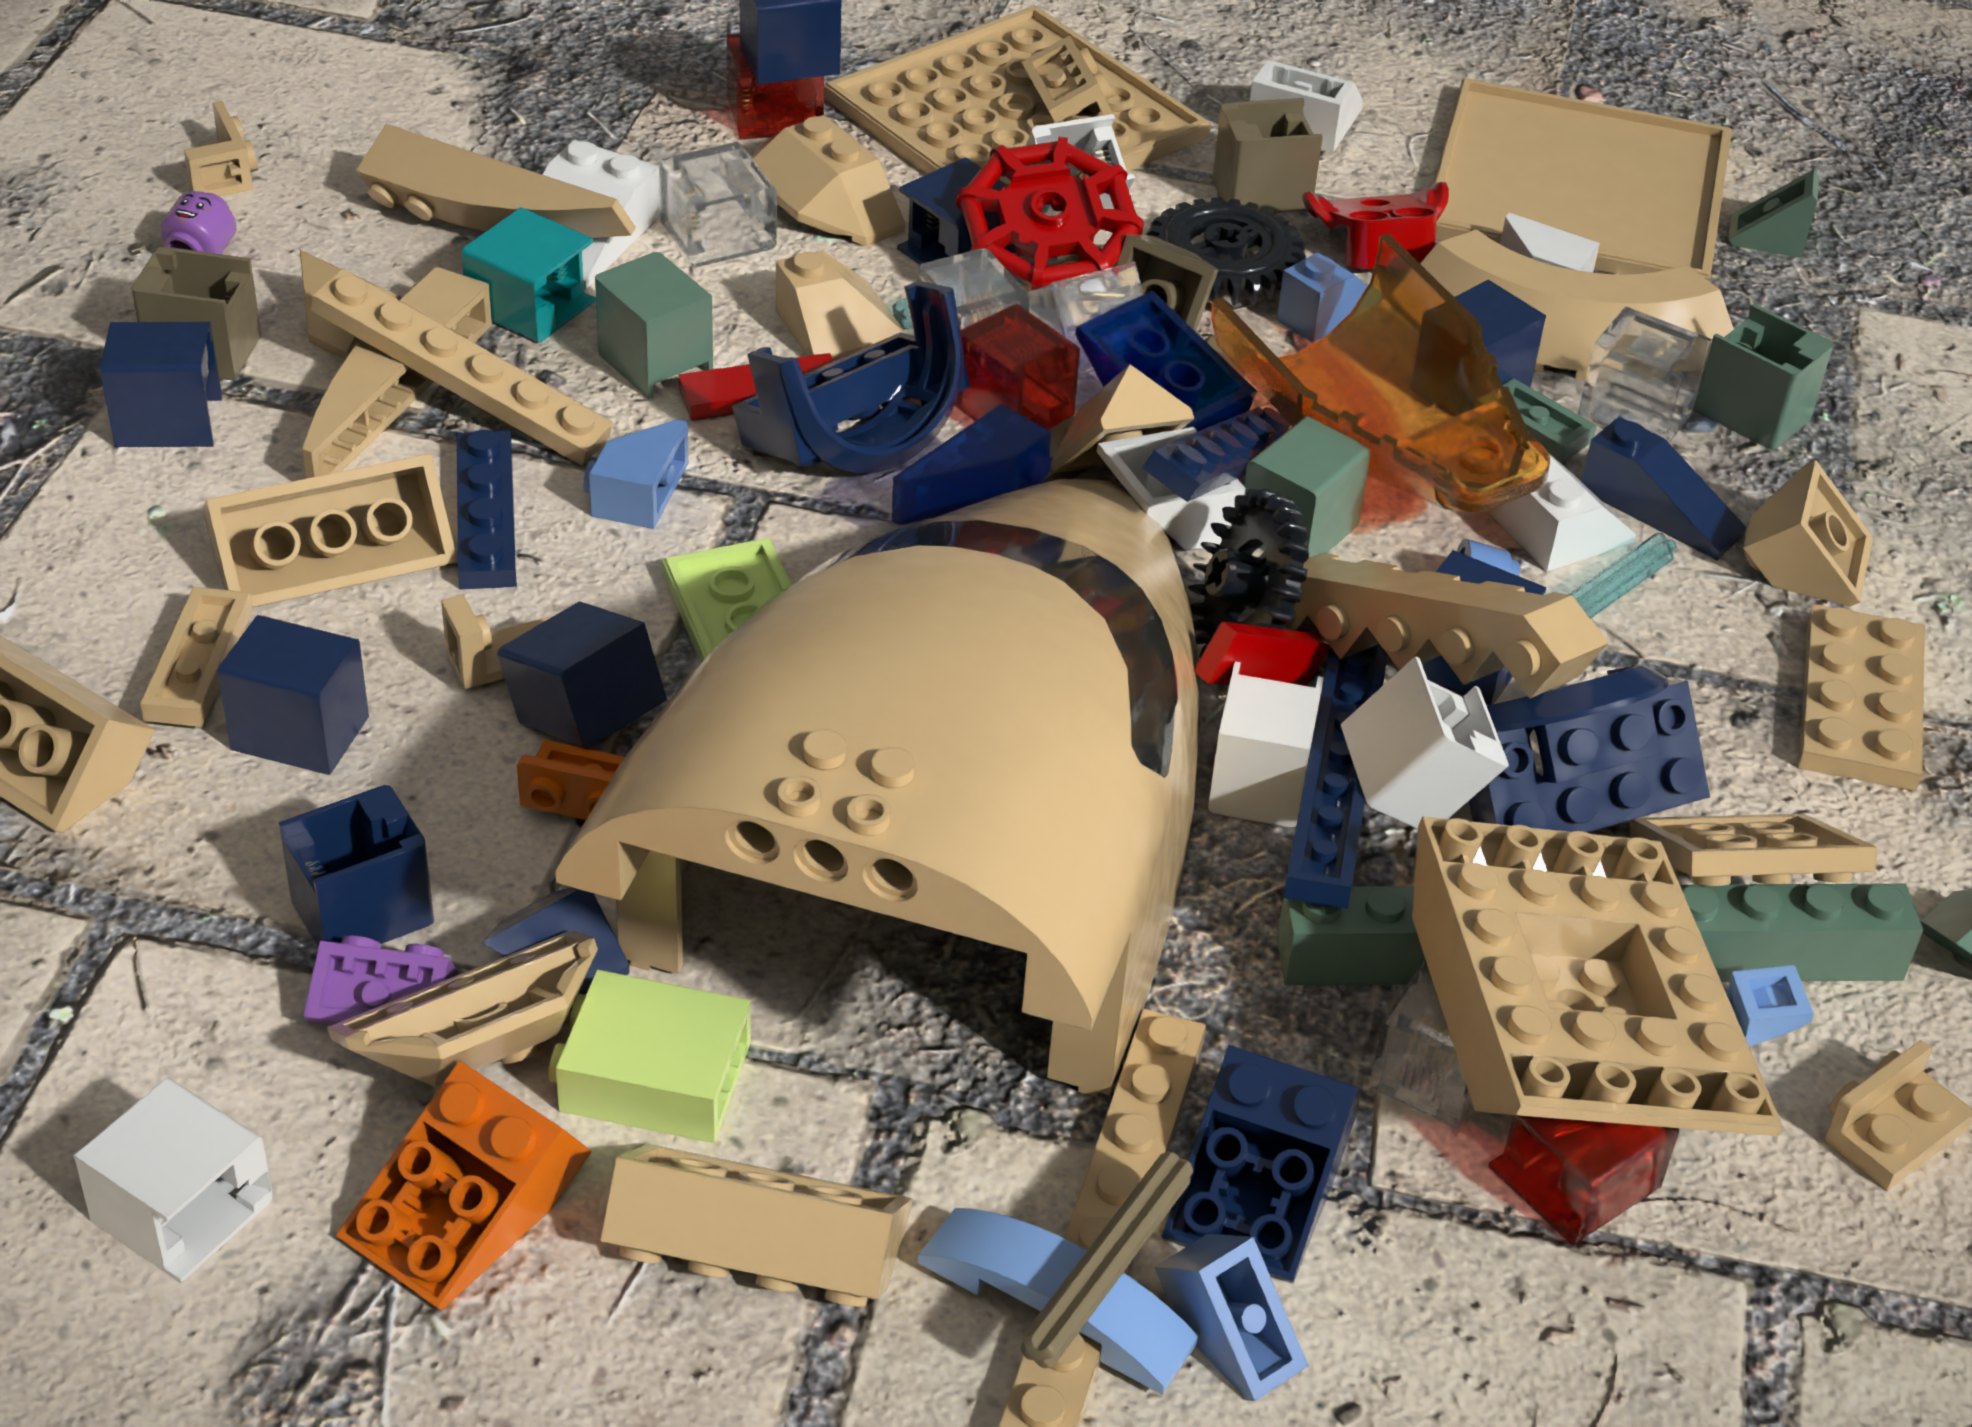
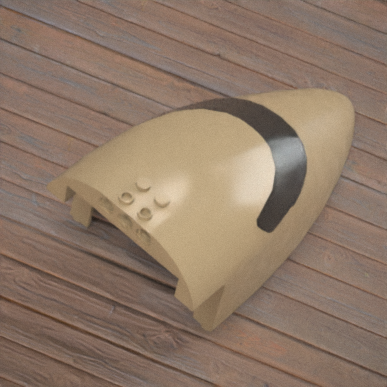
[555,479,1201,1098]

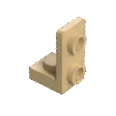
[184,101,257,196]
[441,594,553,689]

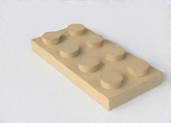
[1798,604,1925,791]

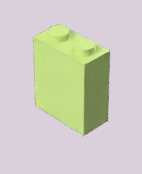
[549,970,751,1143]

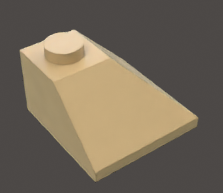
[775,250,907,361]
[1743,460,1873,606]

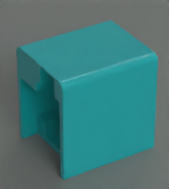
[461,207,596,343]

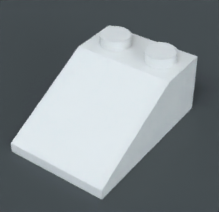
[542,140,661,289]

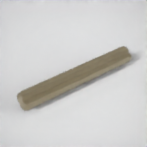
[1020,1151,1193,1368]

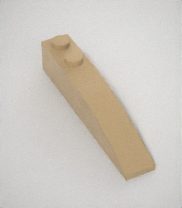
[356,124,636,238]
[302,266,492,479]

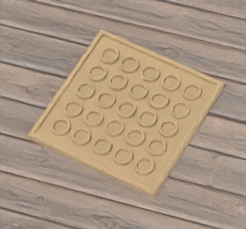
[823,5,1211,185]

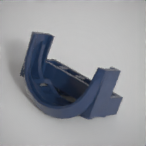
[732,280,971,473]
[1469,664,1710,832]

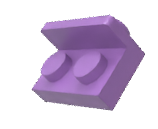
[303,935,459,1026]

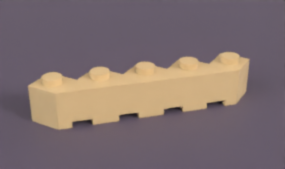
[1285,553,1609,698]

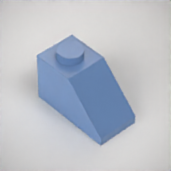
[1277,252,1381,342]
[583,419,689,529]
[1154,1234,1309,1401]

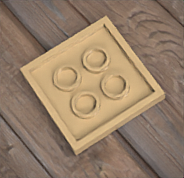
[1630,814,1877,886]

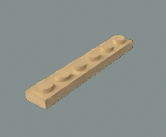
[310,268,613,466]

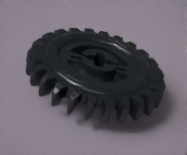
[1145,198,1306,306]
[1188,489,1309,658]

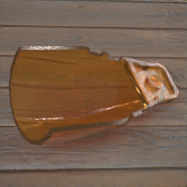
[1211,233,1550,513]

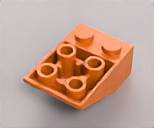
[336,1060,592,1310]

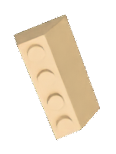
[202,453,458,608]
[0,635,155,832]
[600,1144,913,1307]

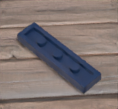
[456,430,517,590]

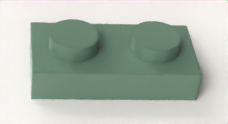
[1479,378,1597,464]

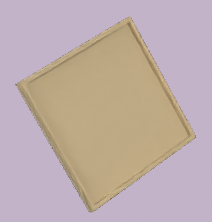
[1433,78,1732,282]

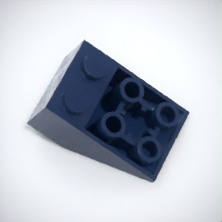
[1161,1045,1359,1284]

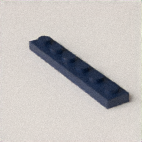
[1142,407,1291,502]

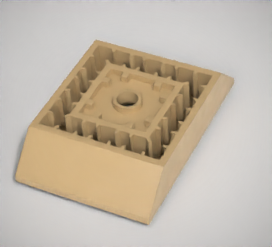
[1412,816,1783,1136]

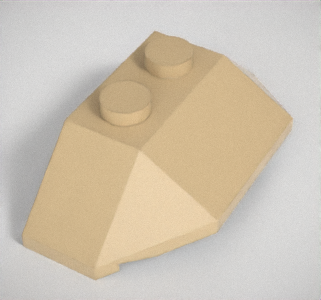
[744,115,906,246]
[327,930,598,1087]

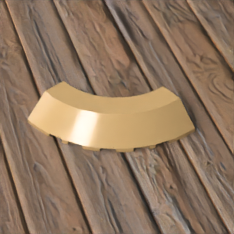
[1391,229,1734,382]

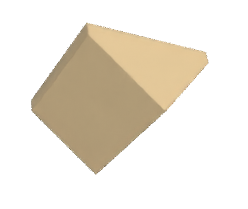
[1050,364,1195,473]

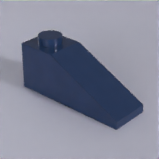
[1581,416,1746,560]

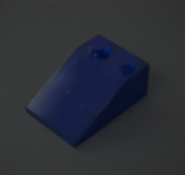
[1074,291,1257,432]

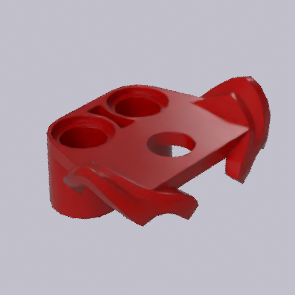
[1302,182,1449,269]

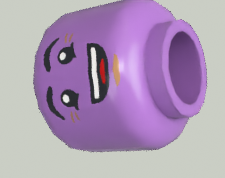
[160,191,237,254]

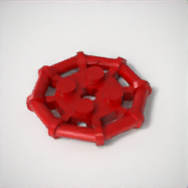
[956,136,1144,292]

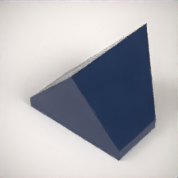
[481,887,630,1001]

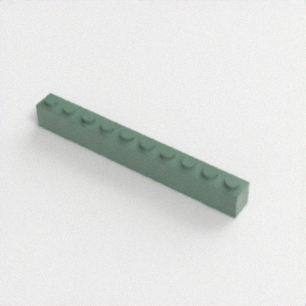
[1277,883,1924,985]

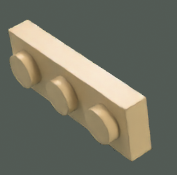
[140,586,253,727]

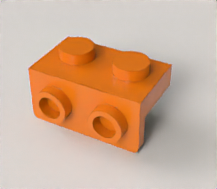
[517,739,625,820]

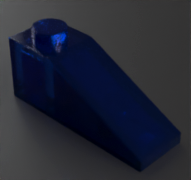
[891,404,1052,525]

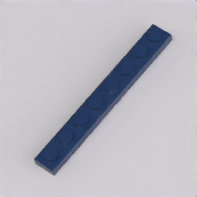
[1284,644,1388,909]

